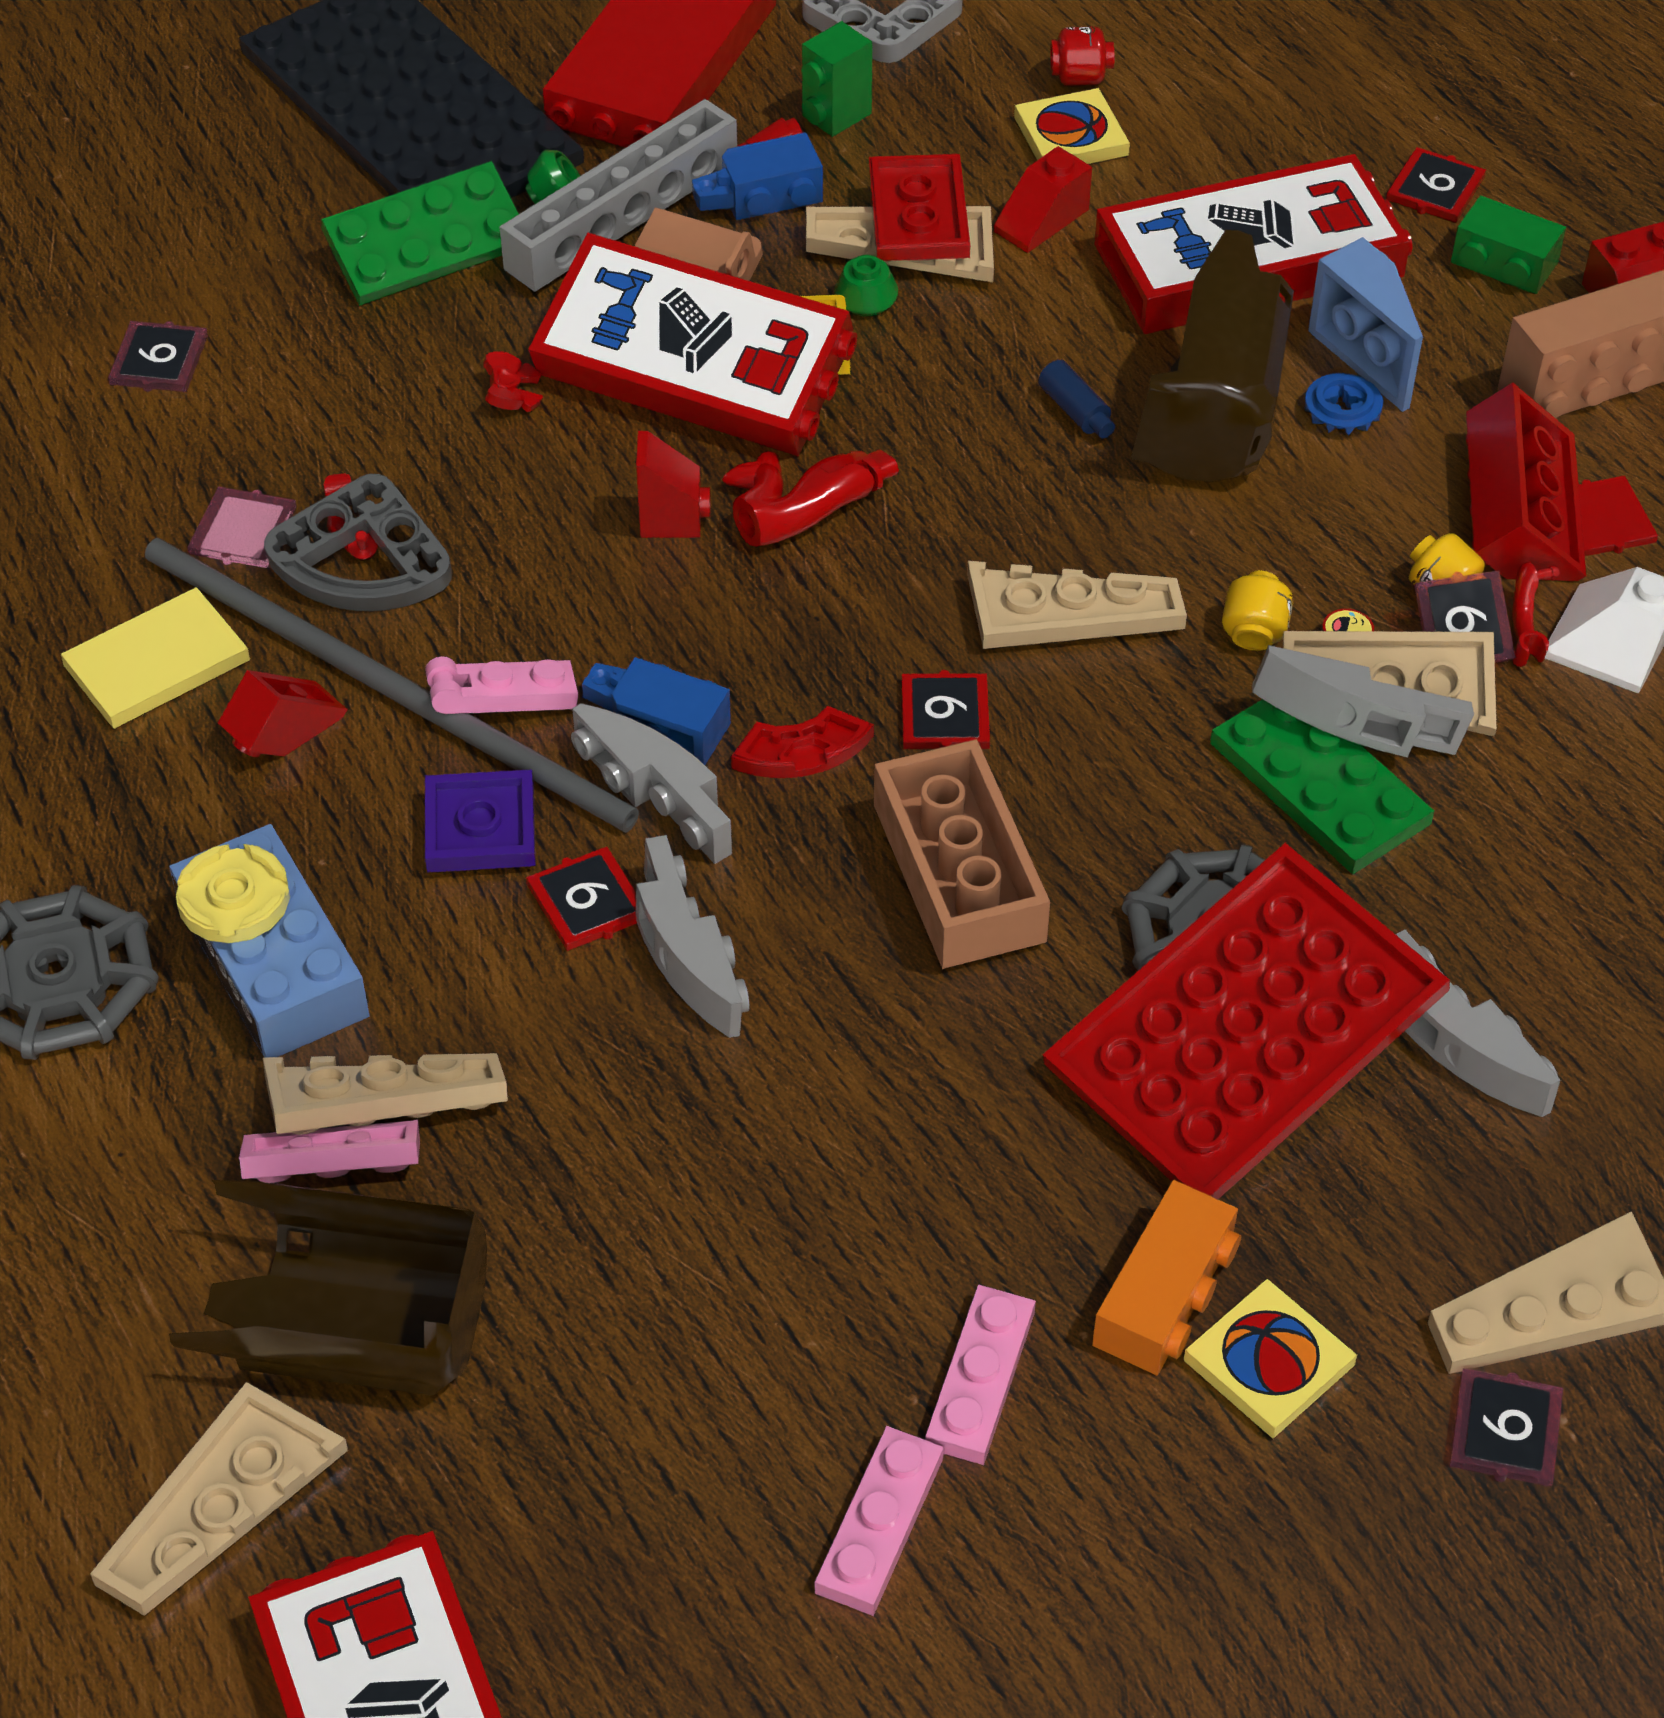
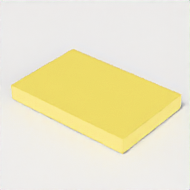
[61,587,250,729]

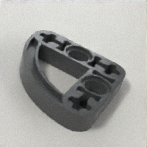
[264,474,452,611]

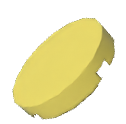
[176,844,290,944]

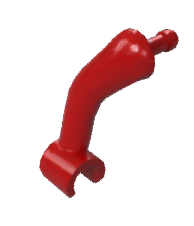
[324,473,378,560]
[1512,562,1560,667]

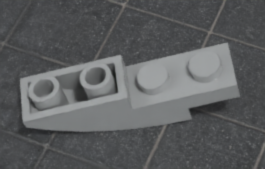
[1252,645,1474,757]
[571,704,732,864]
[636,835,749,1038]
[1396,930,1561,1117]

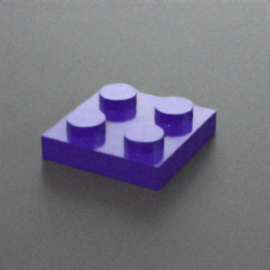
[425,769,536,873]

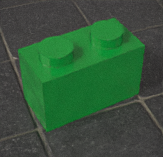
[801,21,872,137]
[1451,195,1566,294]

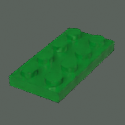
[321,161,519,306]
[1210,699,1434,875]

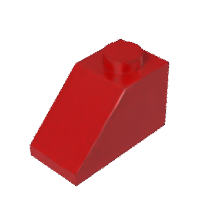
[994,146,1092,253]
[636,431,711,538]
[217,670,348,757]

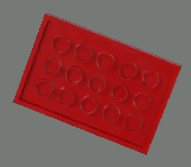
[1042,843,1450,1199]

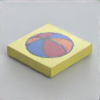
[1014,88,1130,164]
[1184,1279,1357,1439]

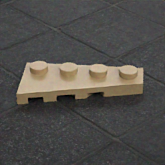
[806,206,994,282]
[967,561,1187,649]
[1283,631,1497,736]
[263,1053,508,1135]
[1428,1211,1664,1374]
[90,1382,348,1616]

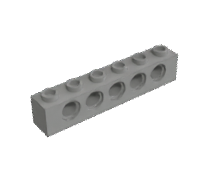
[500,99,737,292]

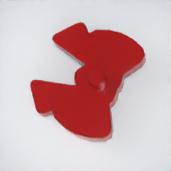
[483,351,543,412]

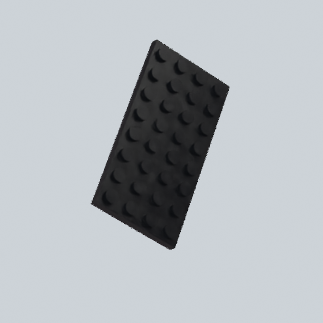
[239,0,584,198]

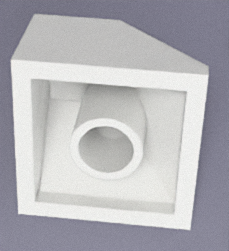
[1545,567,1664,694]

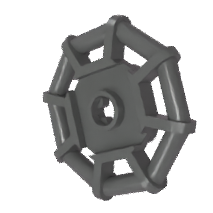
[1122,844,1265,971]
[0,885,159,1060]

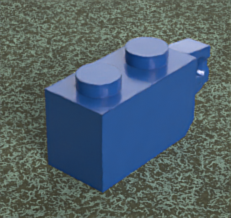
[692,132,823,220]
[582,657,731,765]

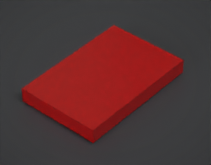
[869,154,971,261]

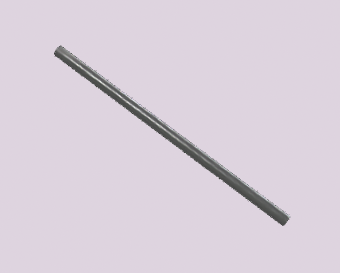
[145,538,639,833]

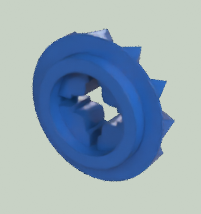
[1305,373,1383,436]

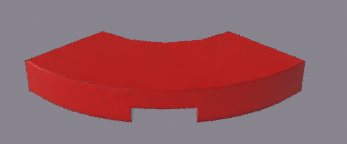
[731,706,874,778]

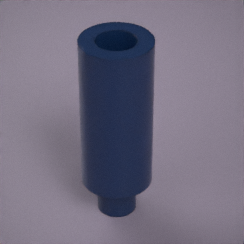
[1038,360,1115,438]

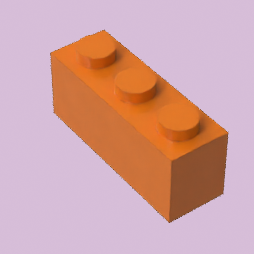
[1092,1180,1241,1376]

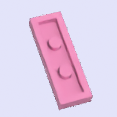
[239,1120,420,1183]
[925,1285,1036,1465]
[815,1426,944,1616]

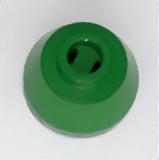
[526,150,580,204]
[834,255,898,316]

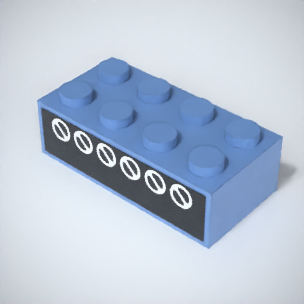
[169,824,370,1058]

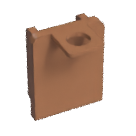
[635,207,763,281]

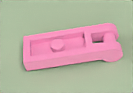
[425,656,578,714]

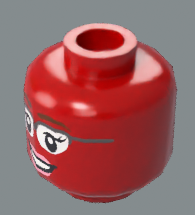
[1050,26,1115,86]

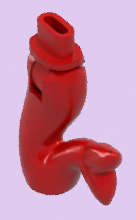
[722,449,899,547]

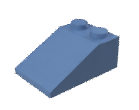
[1308,237,1423,412]

